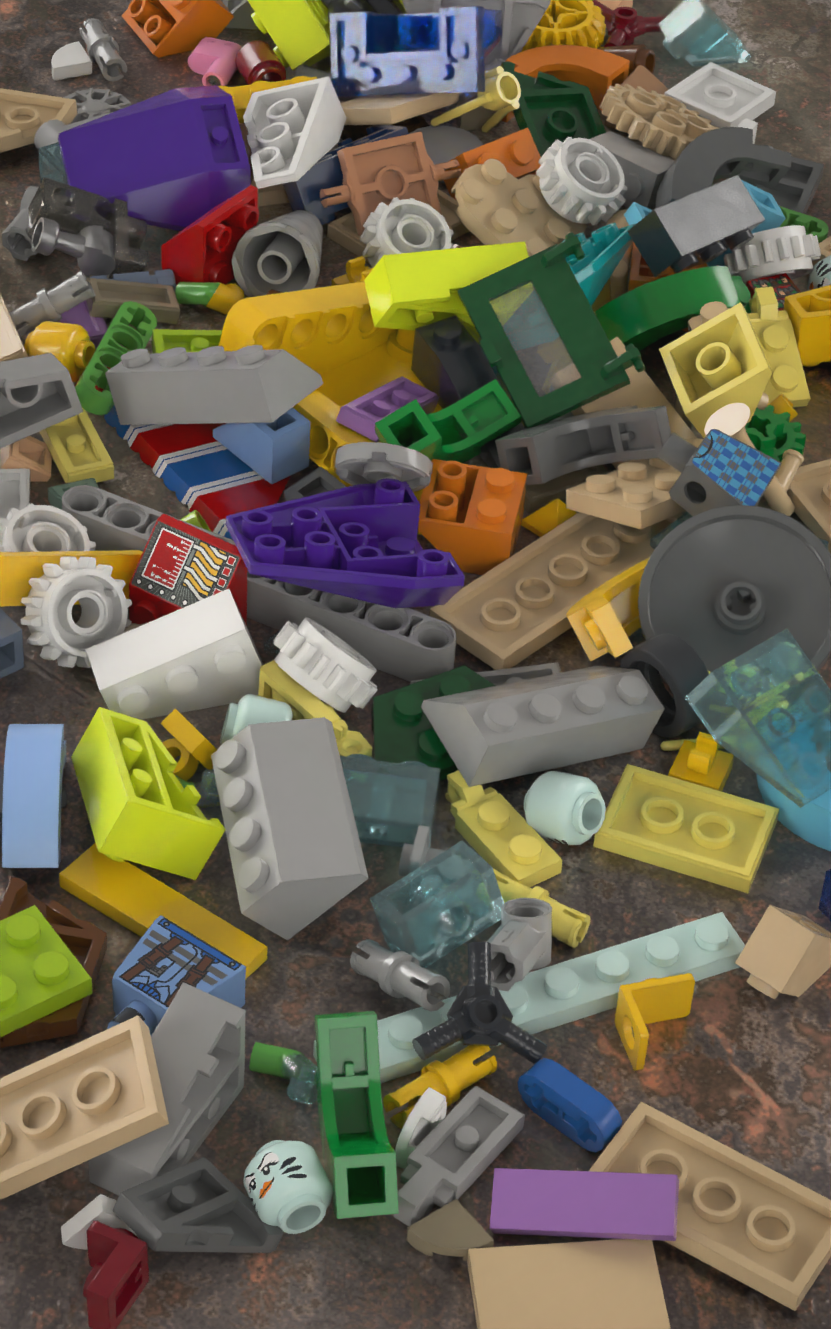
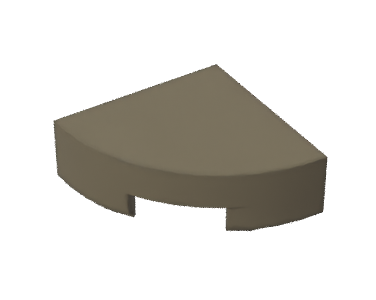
[406,1199,494,1261]

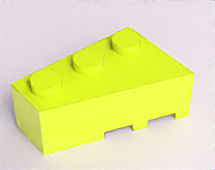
[364,241,535,330]
[71,707,226,880]

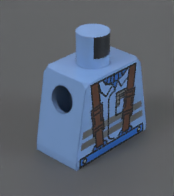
[108,915,246,1036]

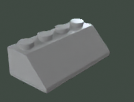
[105,345,323,425]
[421,666,665,787]
[211,717,369,940]

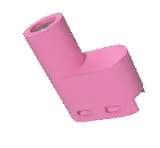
[188,37,242,86]

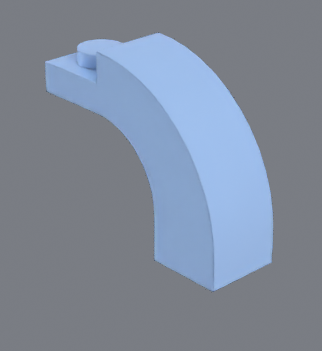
[2,724,66,868]

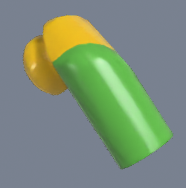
[175,282,245,314]

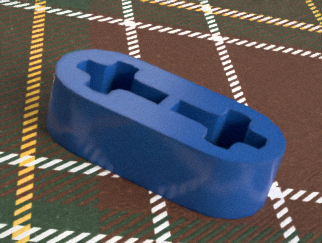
[517,1058,623,1152]

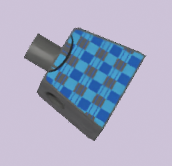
[657,429,782,516]

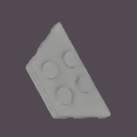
[402,0,551,72]

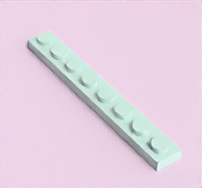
[313,912,745,1083]

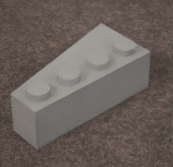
[0,353,83,449]

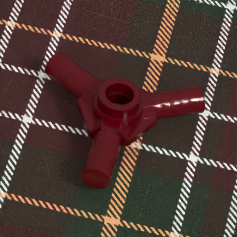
[593,0,673,47]

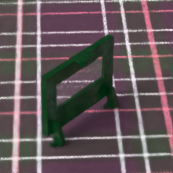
[457,232,646,428]

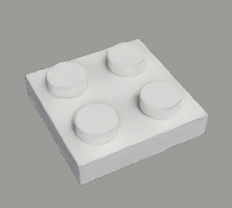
[664,62,776,128]

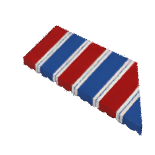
[74,367,291,540]

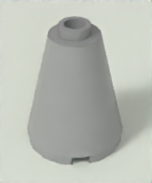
[232,210,323,297]

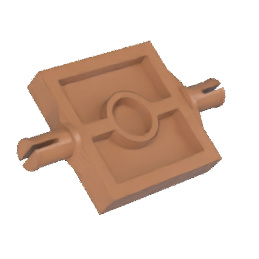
[320,131,461,236]

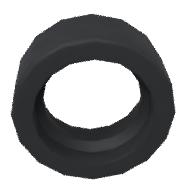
[620,633,715,738]

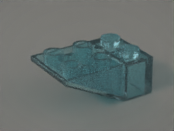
[685,629,831,808]

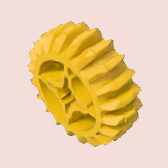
[521,0,606,52]

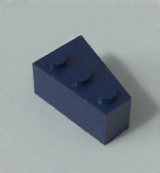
[283,125,409,225]

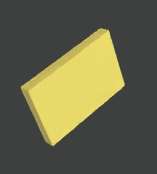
[593,764,779,893]

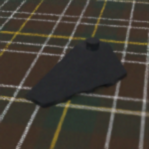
[411,316,527,468]

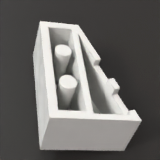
[85,589,263,720]

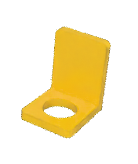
[614,973,695,1071]

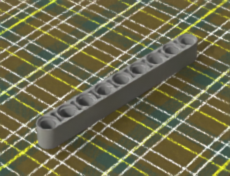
[62,485,456,682]

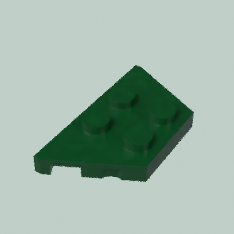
[501,61,606,157]
[371,665,496,804]

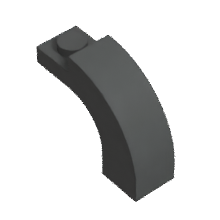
[655,127,791,209]
[495,405,671,485]

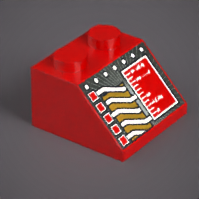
[129,513,248,626]

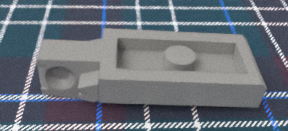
[393,1086,525,1226]

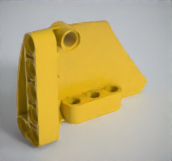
[218,281,442,535]

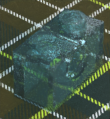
[370,840,504,968]

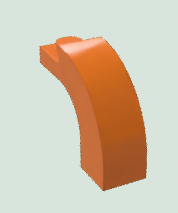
[502,45,630,123]

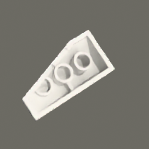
[243,76,347,189]

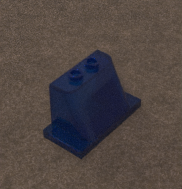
[329,6,502,97]

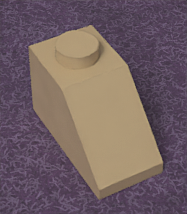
[735,905,831,999]

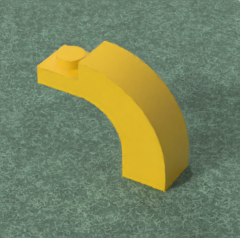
[566,557,650,662]

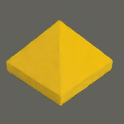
[521,498,577,537]

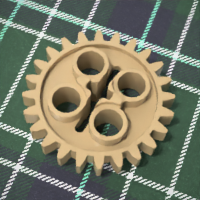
[600,84,719,160]

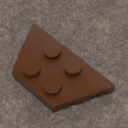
[0,877,107,1048]

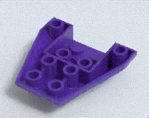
[58,85,251,231]
[226,478,465,609]

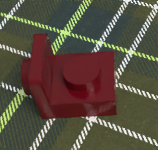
[83,1221,149,1329]

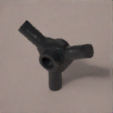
[412,941,547,1064]

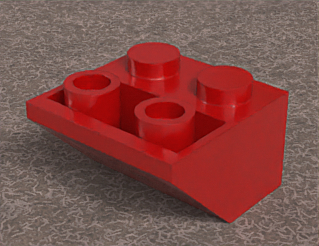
[161,185,259,286]

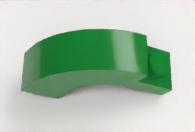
[595,266,752,351]
[375,379,521,463]
[315,1011,399,1219]

